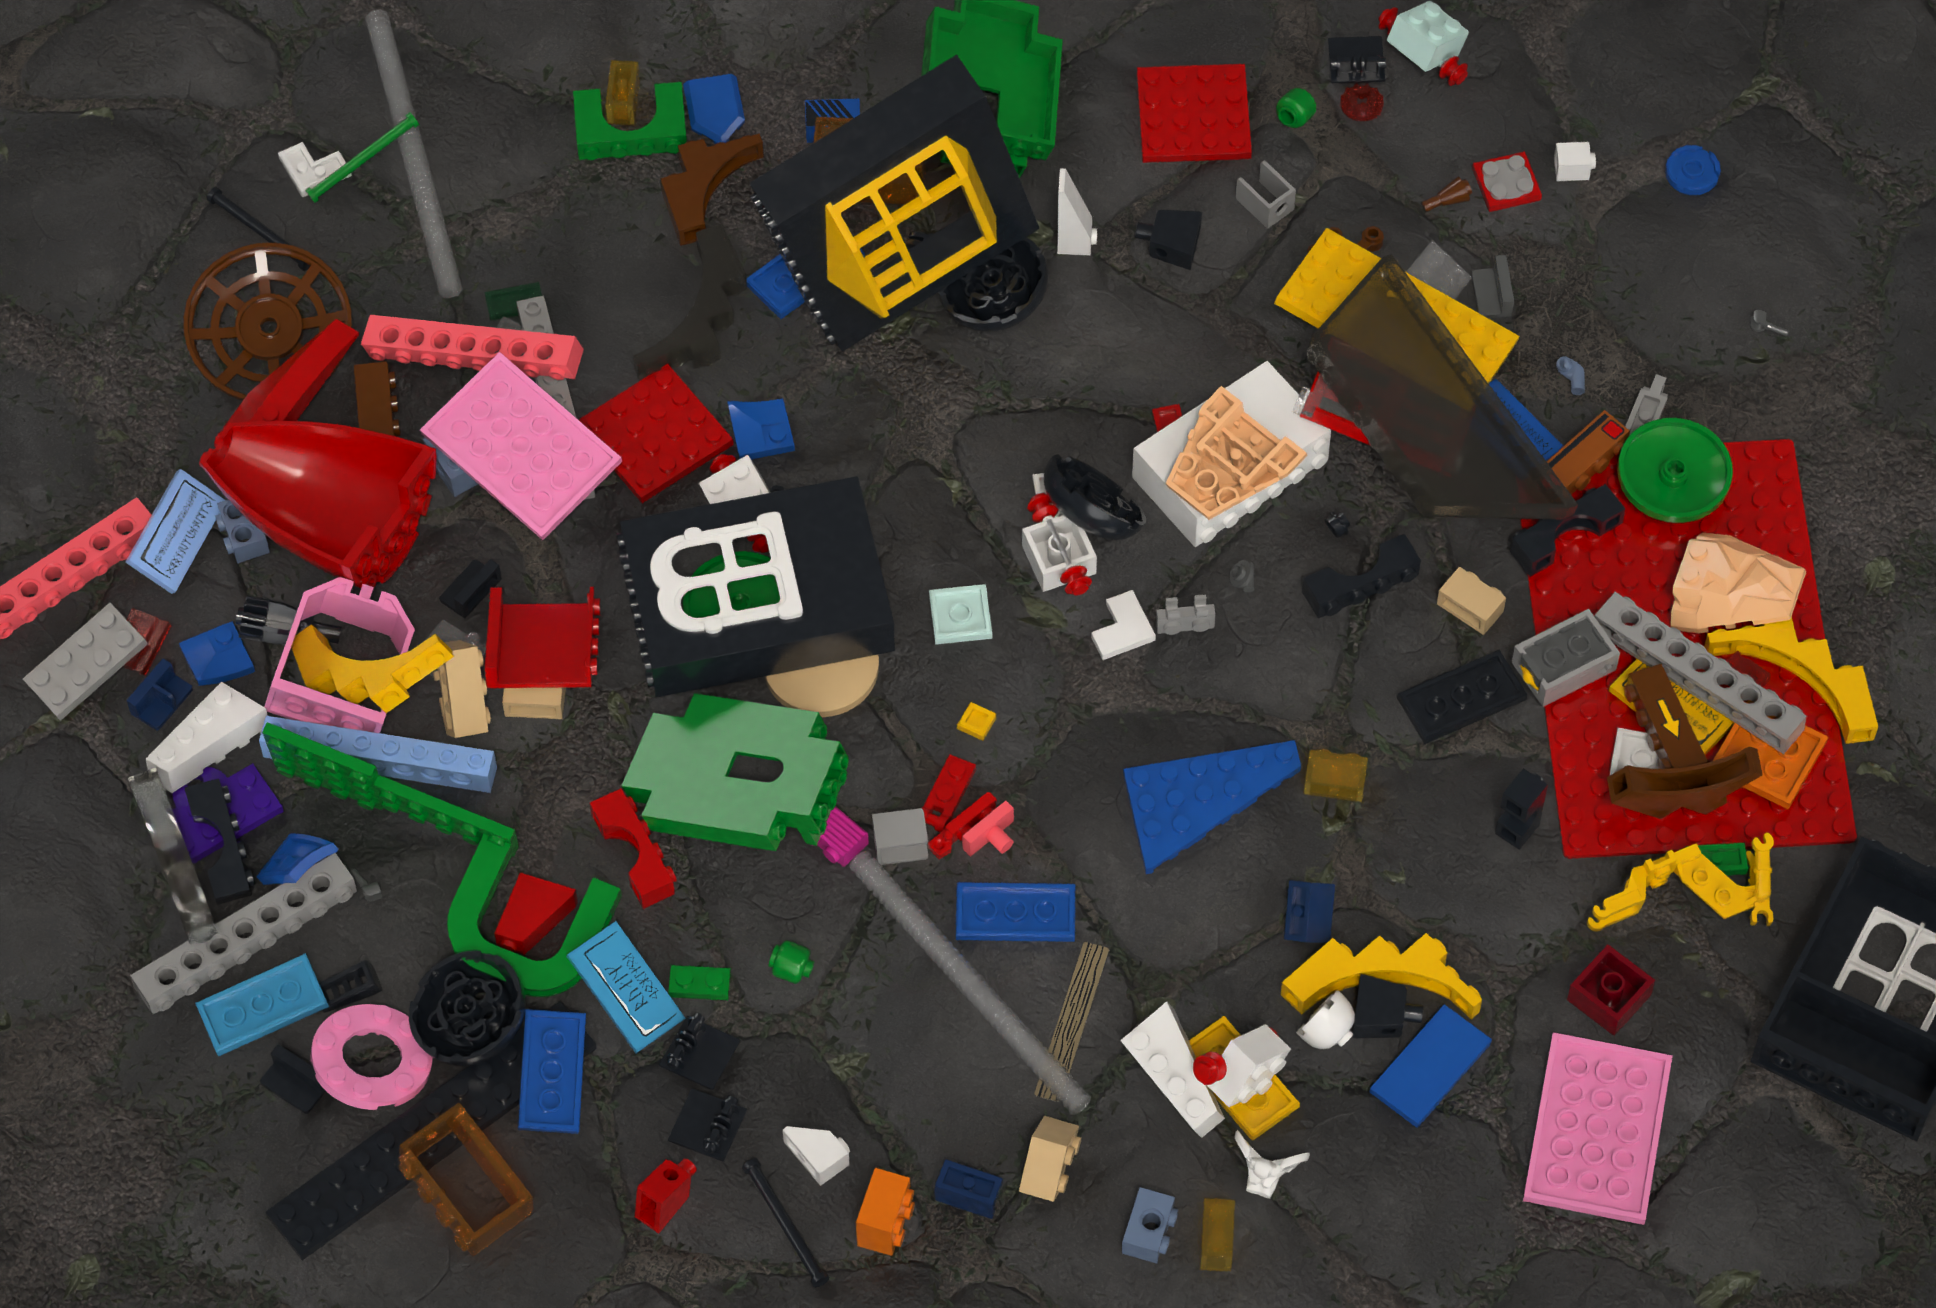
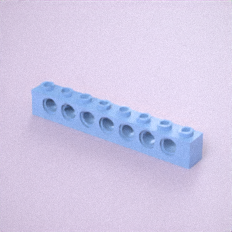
[259,716,497,793]

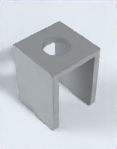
[1236,160,1296,229]
[872,808,928,865]

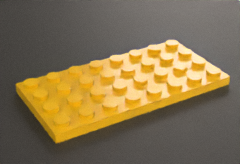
[1274,228,1520,414]

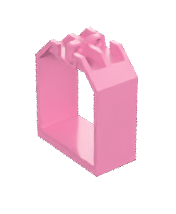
[264,577,415,733]

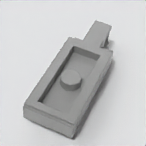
[1625,374,1668,436]

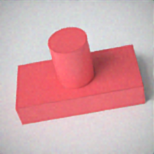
[962,801,1014,857]

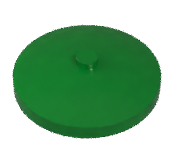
[1617,418,1733,523]
[683,551,780,618]

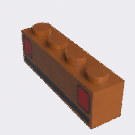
[1525,410,1630,514]

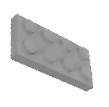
[23,603,148,721]

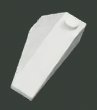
[1057,168,1097,255]

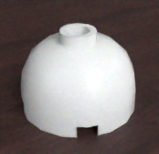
[1296,990,1355,1049]

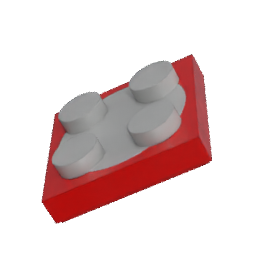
[1472,151,1542,212]

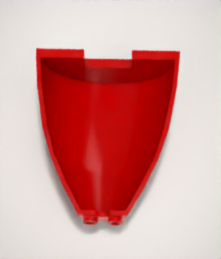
[199,421,436,589]

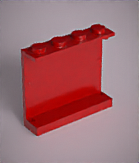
[485,587,601,688]

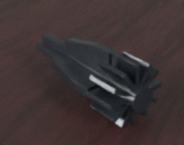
[236,595,341,644]

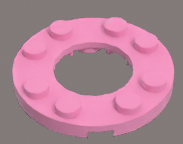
[310,1004,433,1110]

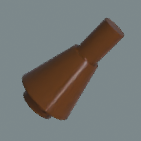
[1421,176,1472,212]

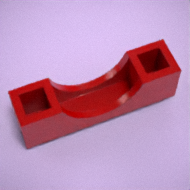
[589,788,677,909]

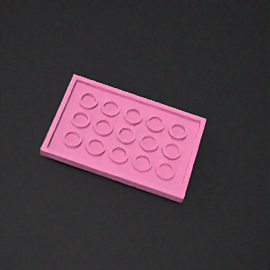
[420,352,622,540]
[1523,1033,1673,1225]

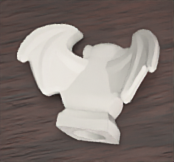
[1234,1130,1310,1199]

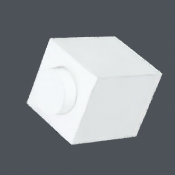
[1554,142,1596,181]

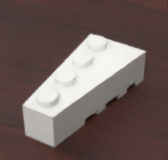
[146,682,268,793]
[1120,1002,1225,1138]

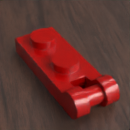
[922,754,976,833]

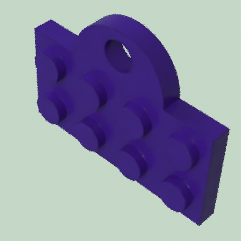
[151,763,284,870]

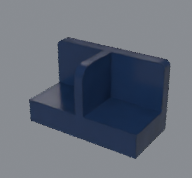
[126,659,193,730]
[1284,880,1335,943]
[935,1159,1003,1219]

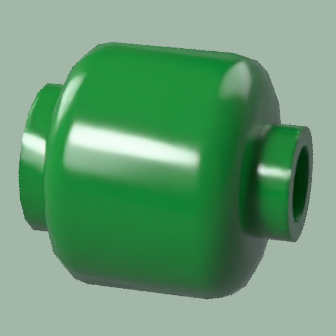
[1276,88,1316,128]
[768,940,815,984]

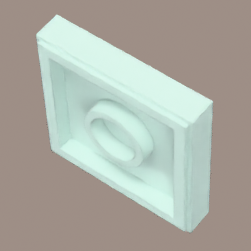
[929,584,992,645]

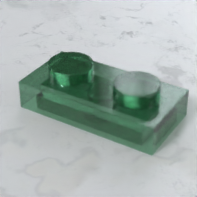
[484,282,542,321]

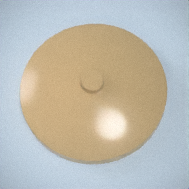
[765,655,879,717]

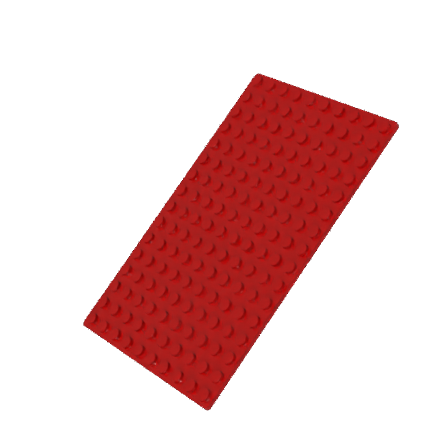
[1514,439,1857,859]

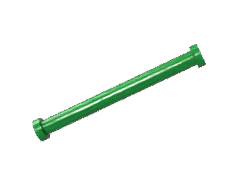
[305,112,419,203]

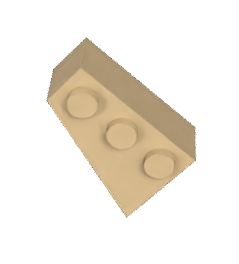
[433,640,491,738]

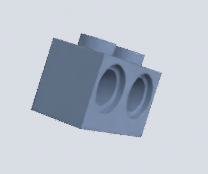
[215,500,270,563]

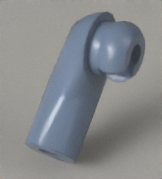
[1556,356,1585,395]

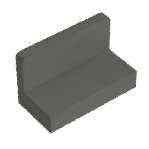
[1471,255,1514,318]

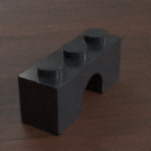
[1495,768,1548,850]

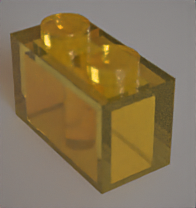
[605,60,640,125]
[1304,749,1368,802]
[1200,1198,1235,1271]

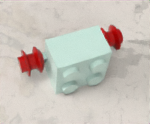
[1379,1,1469,86]

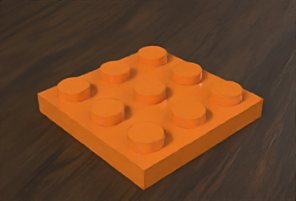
[1713,700,1828,810]

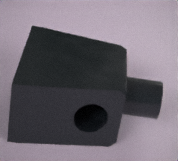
[1135,210,1202,270]
[1353,974,1423,1039]

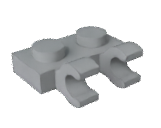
[1156,594,1215,635]

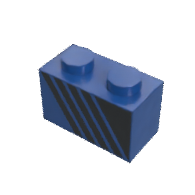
[805,98,860,143]

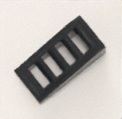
[319,960,383,1013]

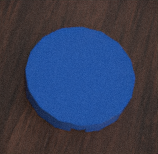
[1665,145,1721,195]

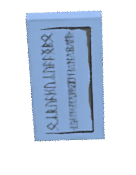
[126,469,225,594]

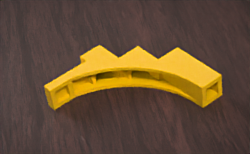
[1704,617,1878,744]
[291,624,454,713]
[1281,933,1482,1020]

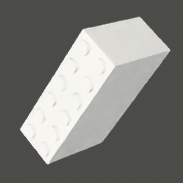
[1132,361,1331,547]

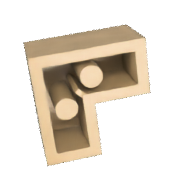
[1019,1116,1081,1202]

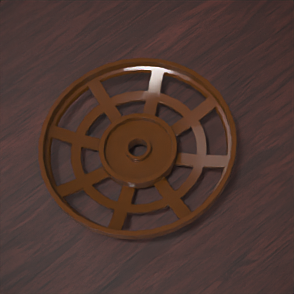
[184,243,352,401]

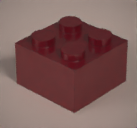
[1567,944,1655,1036]

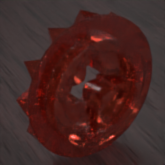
[1340,83,1384,121]

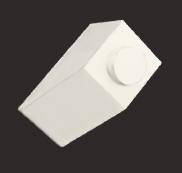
[783,1126,850,1186]

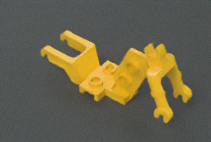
[1587,833,1774,932]

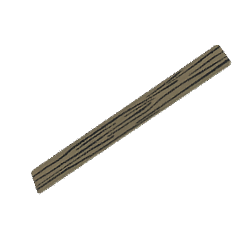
[1034,942,1109,1102]

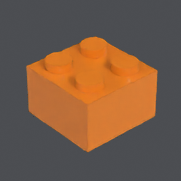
[856,1168,915,1256]

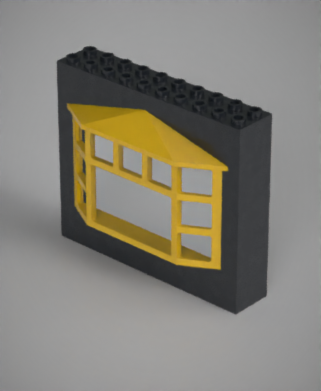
[749,54,1040,352]

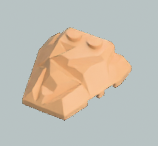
[1166,386,1307,520]
[1671,532,1806,633]

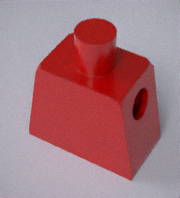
[635,1158,697,1234]

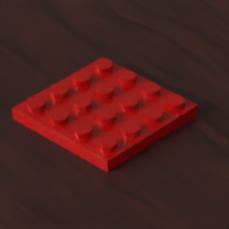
[1137,64,1252,163]
[579,363,734,503]

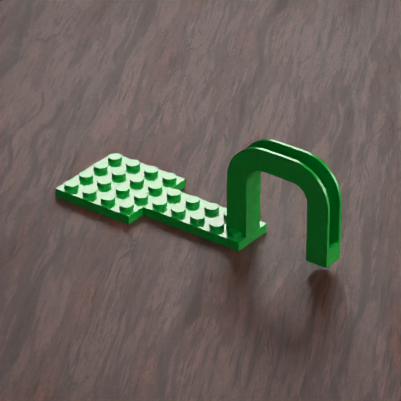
[262,722,622,998]

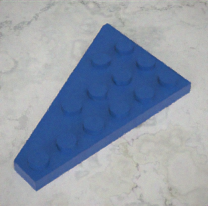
[1123,740,1301,874]

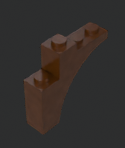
[660,133,764,246]
[1607,746,1763,819]

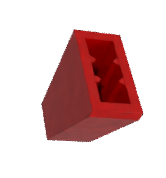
[494,873,578,955]

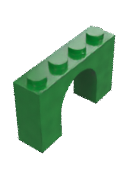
[573,82,687,160]

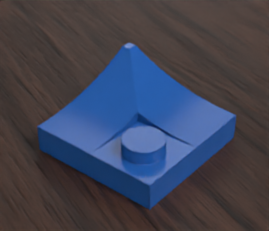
[728,398,795,459]
[179,621,255,686]
[256,833,339,885]

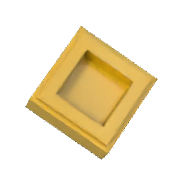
[957,702,996,741]

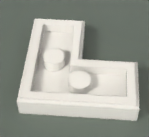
[278,142,352,198]
[1091,590,1156,660]

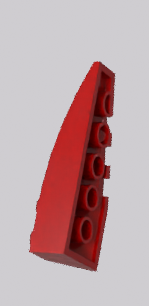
[220,319,359,432]

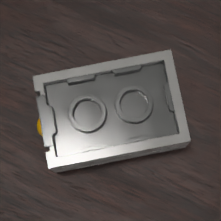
[1512,609,1620,707]

